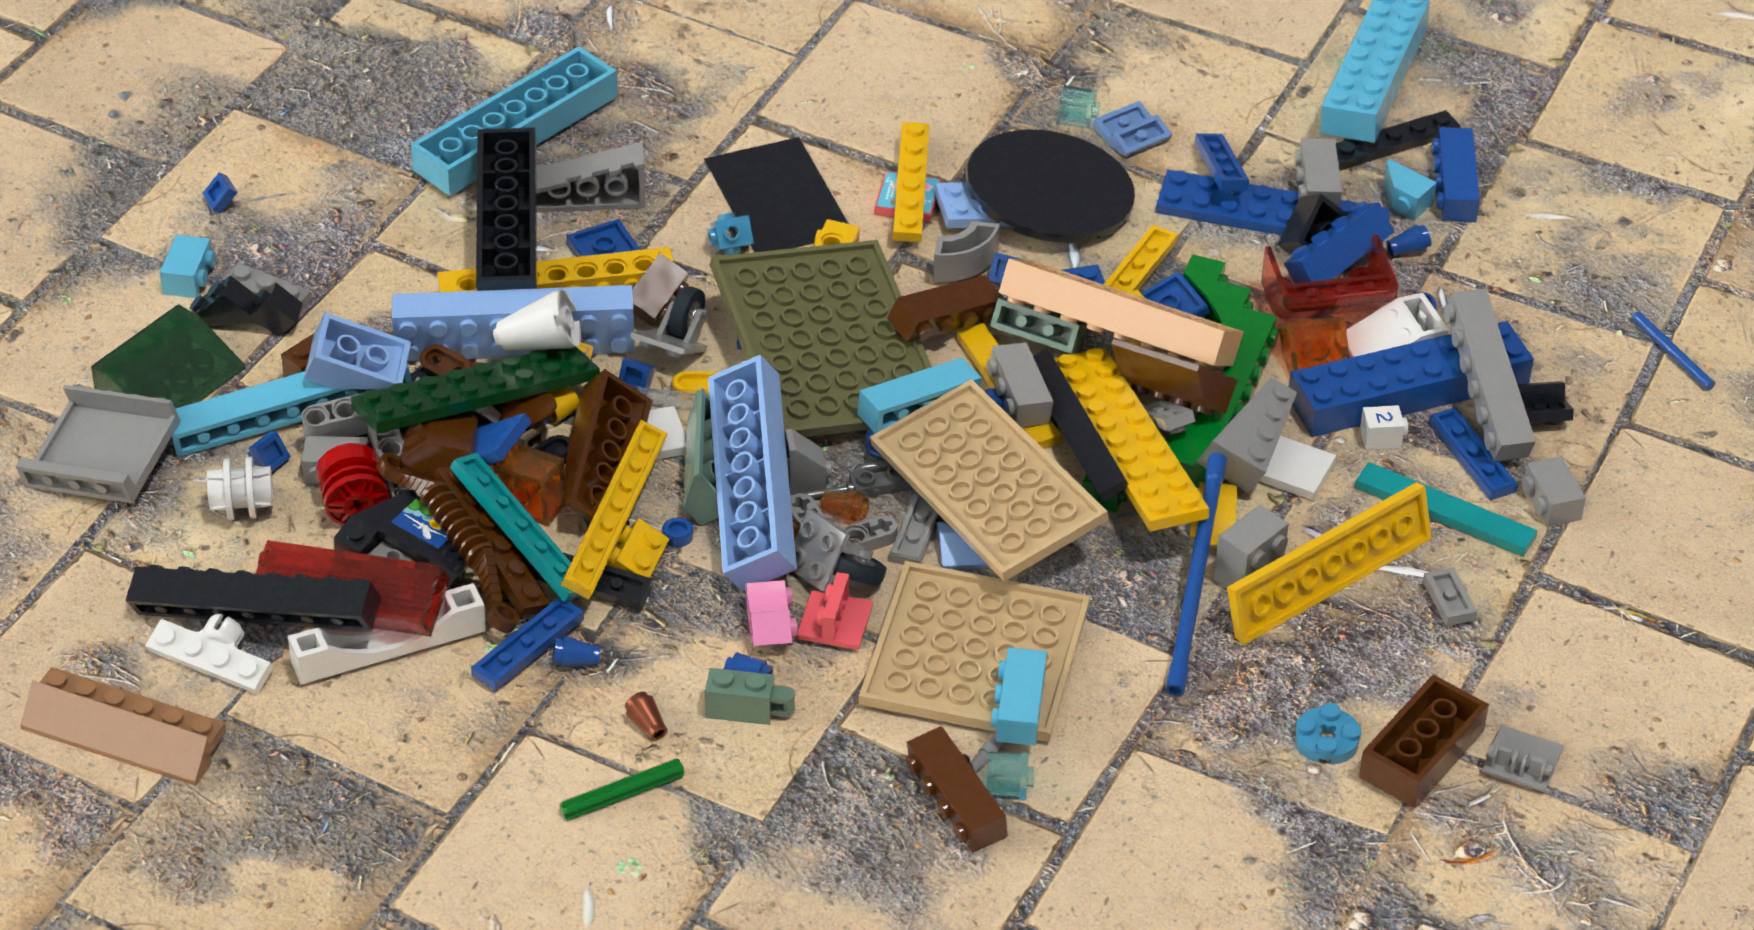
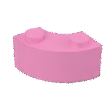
[745,580,797,646]

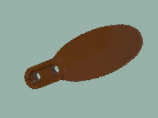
[419,344,557,428]

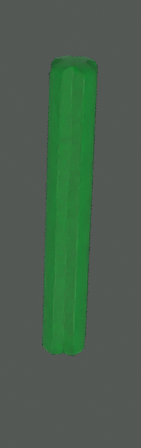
[560,758,684,820]

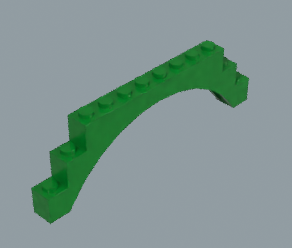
[1082,254,1280,513]

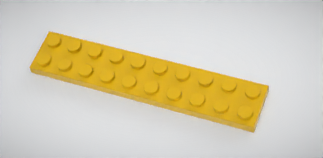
[1054,347,1209,532]

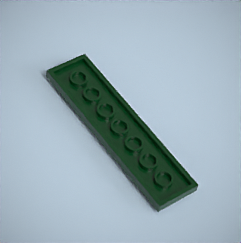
[351,346,600,434]

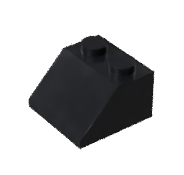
[1277,193,1348,256]

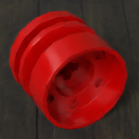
[315,443,390,526]

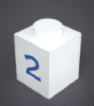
[1360,405,1408,450]

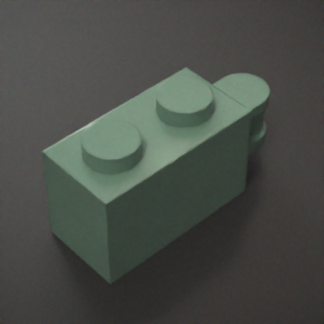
[705,668,795,725]

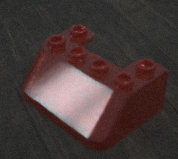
[1261,235,1399,319]

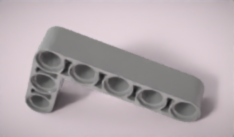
[301,393,412,498]

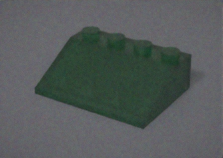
[91,304,246,409]

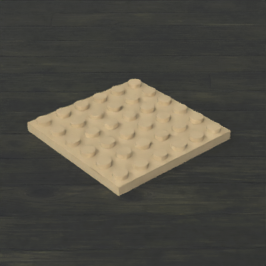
[858,561,1090,742]

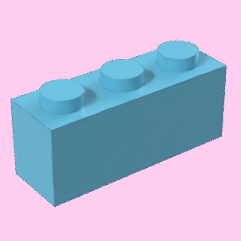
[991,647,1047,746]

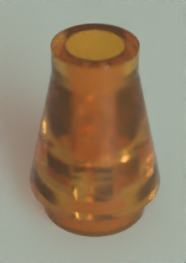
[821,491,869,521]

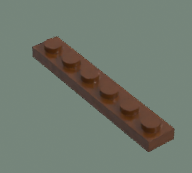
[433,466,550,617]

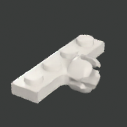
[145,614,274,695]

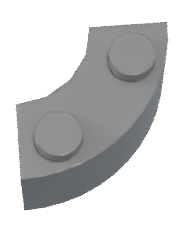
[933,221,1000,284]

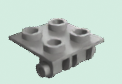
[1482,725,1564,792]

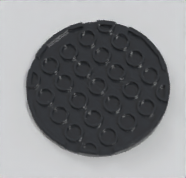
[966,129,1135,243]

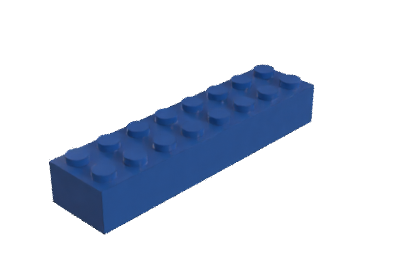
[1289,321,1534,437]

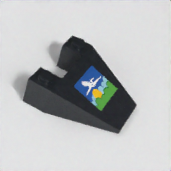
[333,490,468,608]

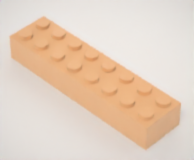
[999,259,1244,370]

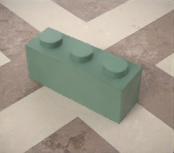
[990,298,1088,354]

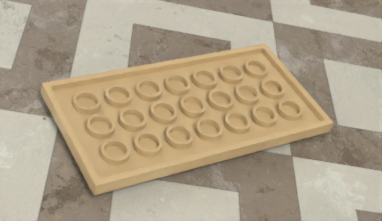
[870,379,1109,582]

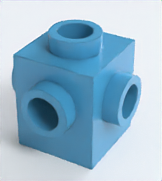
[707,213,754,255]

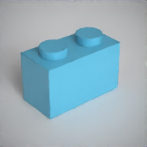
[160,235,216,298]

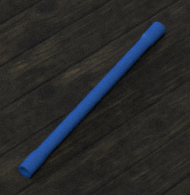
[1165,453,1227,696]

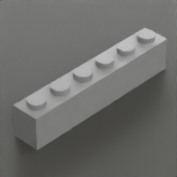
[1444,289,1536,461]

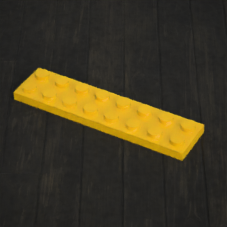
[1227,482,1432,645]

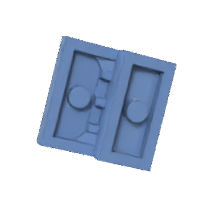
[1092,101,1172,157]

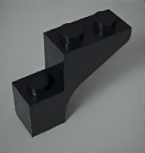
[187,275,303,336]

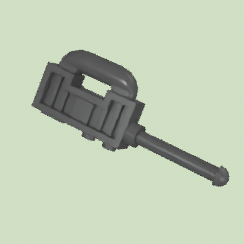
[798,459,911,499]

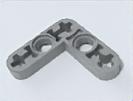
[790,493,898,551]

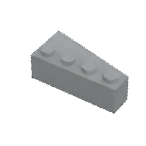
[537,142,646,213]
[1196,377,1297,493]

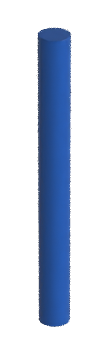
[1632,312,1715,391]

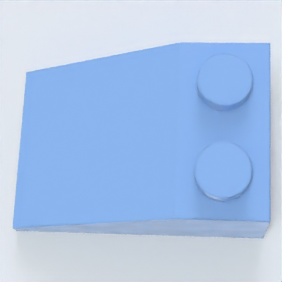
[304,312,411,390]

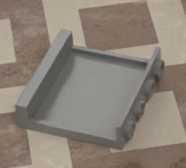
[15,385,181,503]

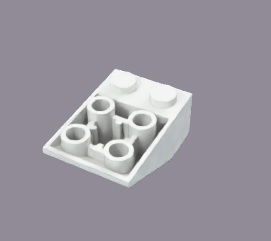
[1339,292,1449,357]

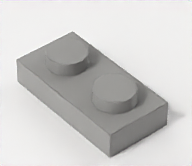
[1423,567,1477,626]

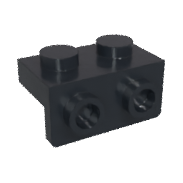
[1517,381,1574,426]

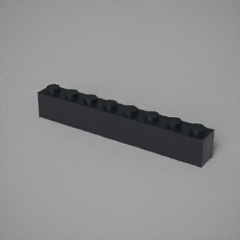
[125,564,381,631]

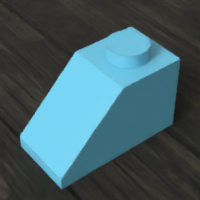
[1383,159,1437,221]

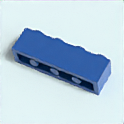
[1431,127,1480,222]
[1283,201,1395,293]

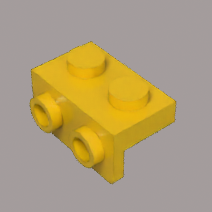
[607,518,669,578]

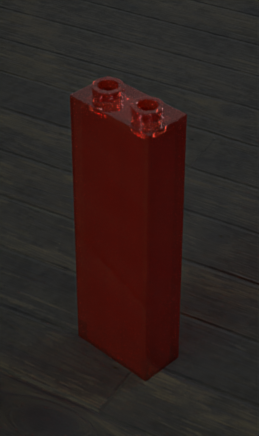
[255,540,450,637]

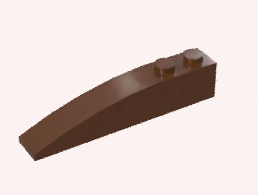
[564,369,653,521]

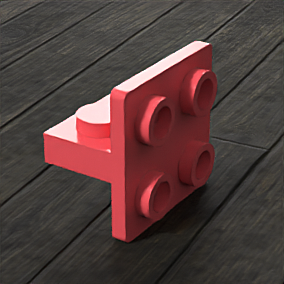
[797,572,873,650]

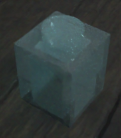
[1057,85,1100,129]
[987,751,1034,800]

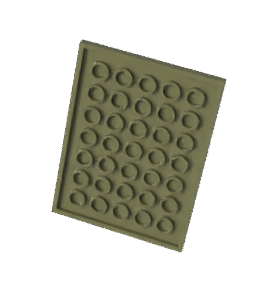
[710,240,932,440]

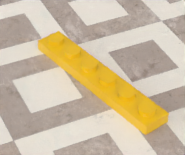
[893,122,930,242]

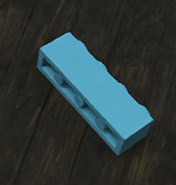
[857,357,982,433]

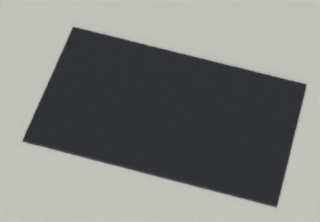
[704,137,849,252]

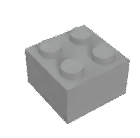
[1214,504,1289,589]

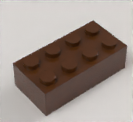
[1359,674,1489,808]

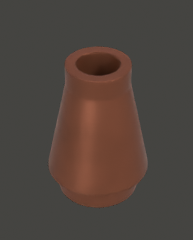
[625,691,668,741]

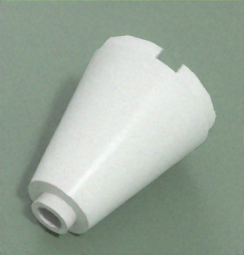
[493,289,581,351]

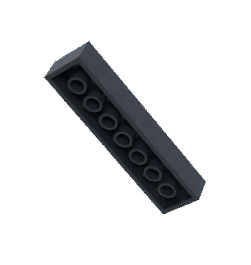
[476,127,538,291]

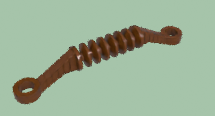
[376,453,520,633]

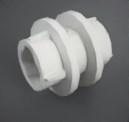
[207,457,274,520]

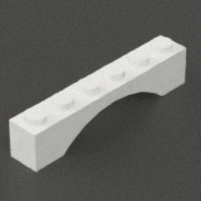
[288,583,486,684]

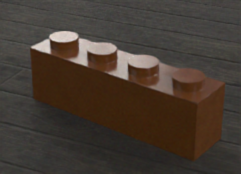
[887,275,1004,343]
[905,726,1008,853]

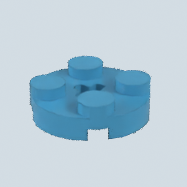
[1295,703,1362,764]

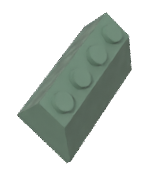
[682,388,719,526]

